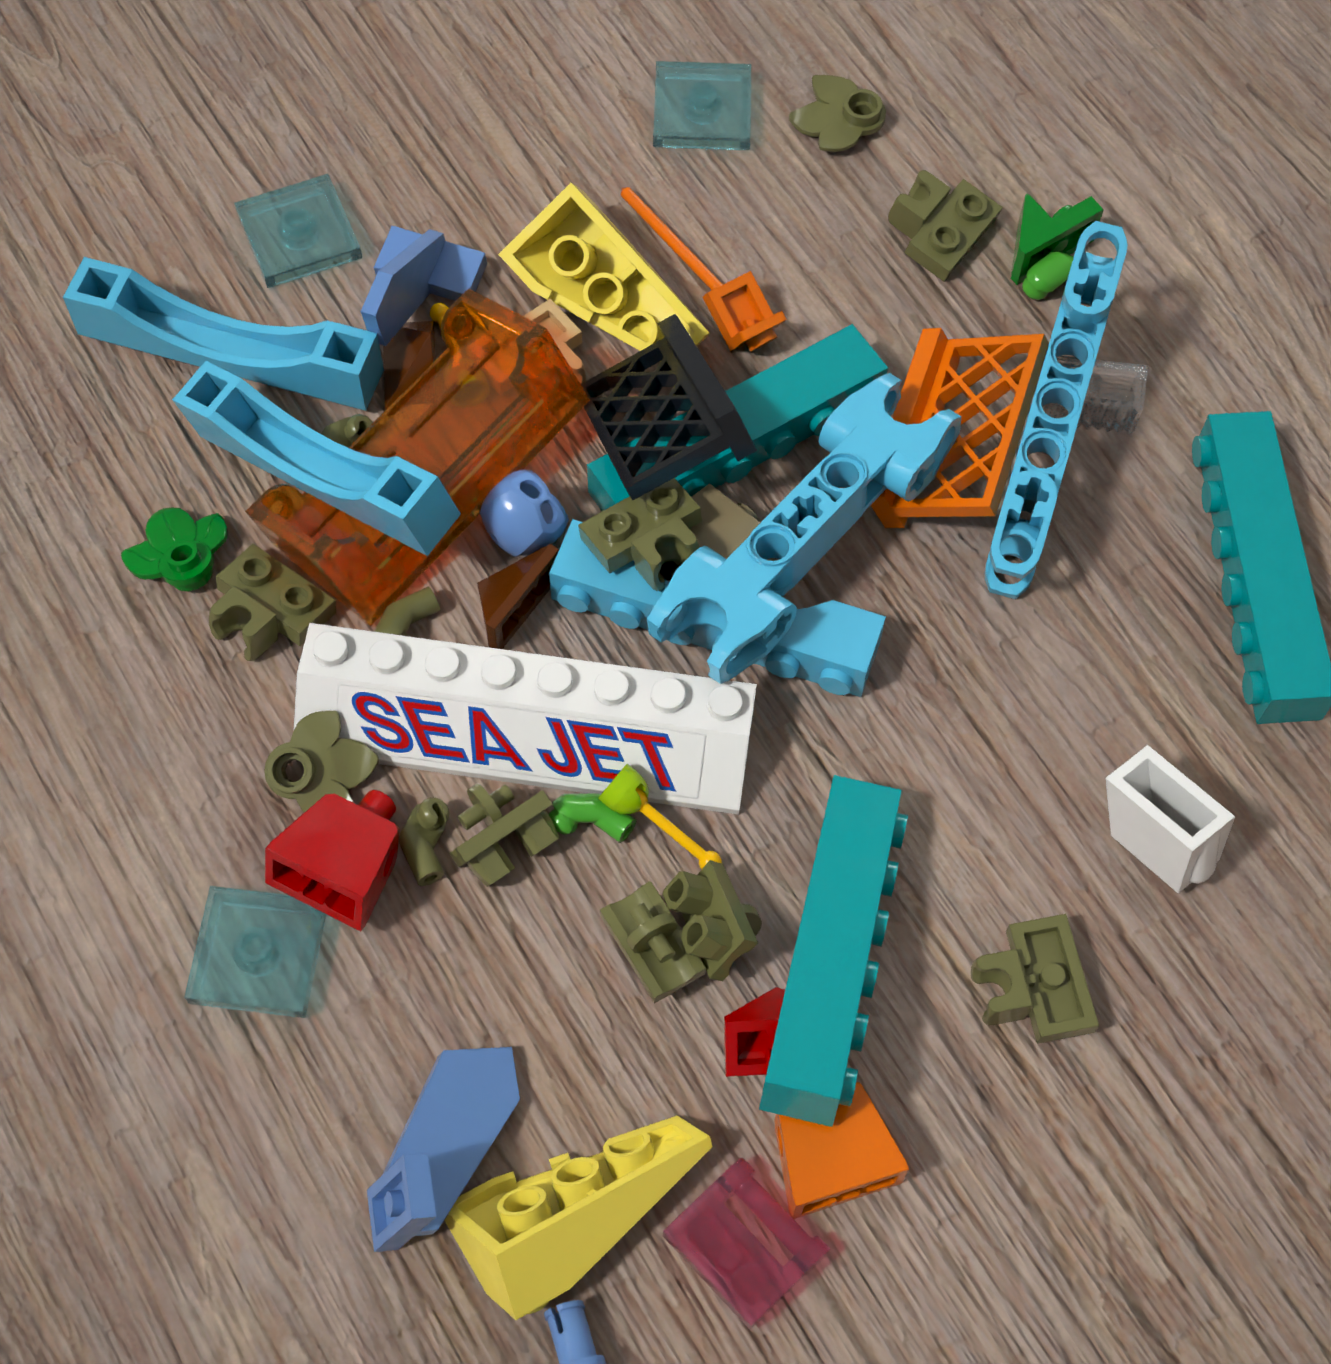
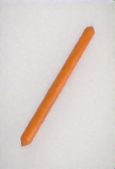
[621,187,723,290]

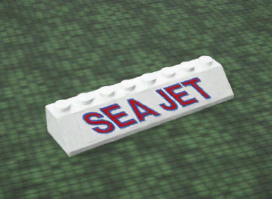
[294,623,757,815]

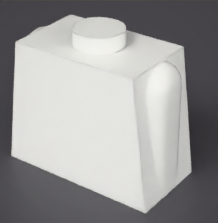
[1105,745,1235,893]

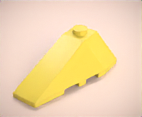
[498,183,710,362]

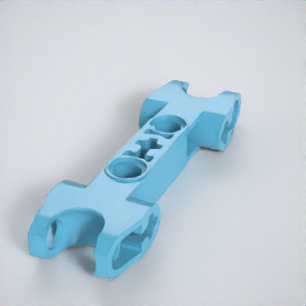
[647,373,961,684]

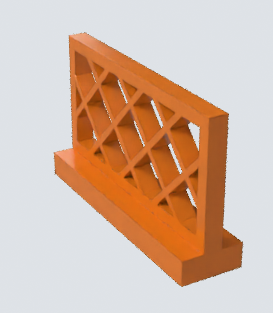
[870,328,1049,528]

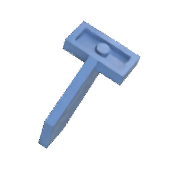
[360,226,487,346]
[367,1047,520,1252]

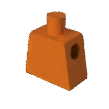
[774,1082,909,1219]

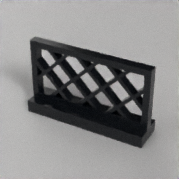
[574,313,757,501]

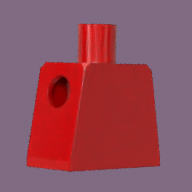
[265,790,400,932]

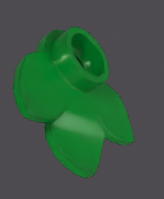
[121,507,228,591]

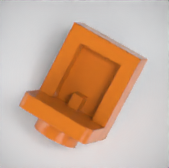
[703,271,787,352]

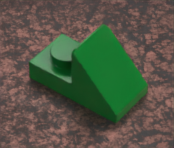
[1011,193,1104,285]

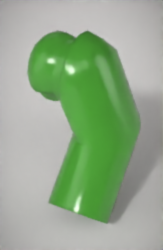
[1022,252,1074,300]
[548,793,637,843]

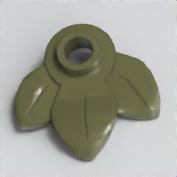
[789,75,886,152]
[264,711,379,813]

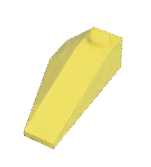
[444,1116,713,1320]

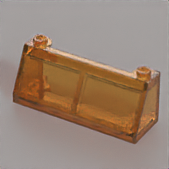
[245,289,590,627]

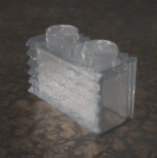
[1033,356,1148,434]

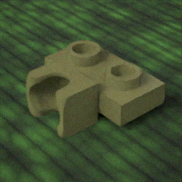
[888,170,1003,282]
[578,478,702,591]
[209,544,336,661]
[971,914,1099,1044]

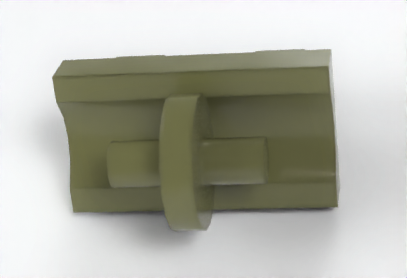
[449,783,559,887]
[662,860,762,982]
[600,881,706,1004]

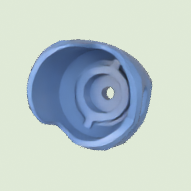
[480,470,569,557]

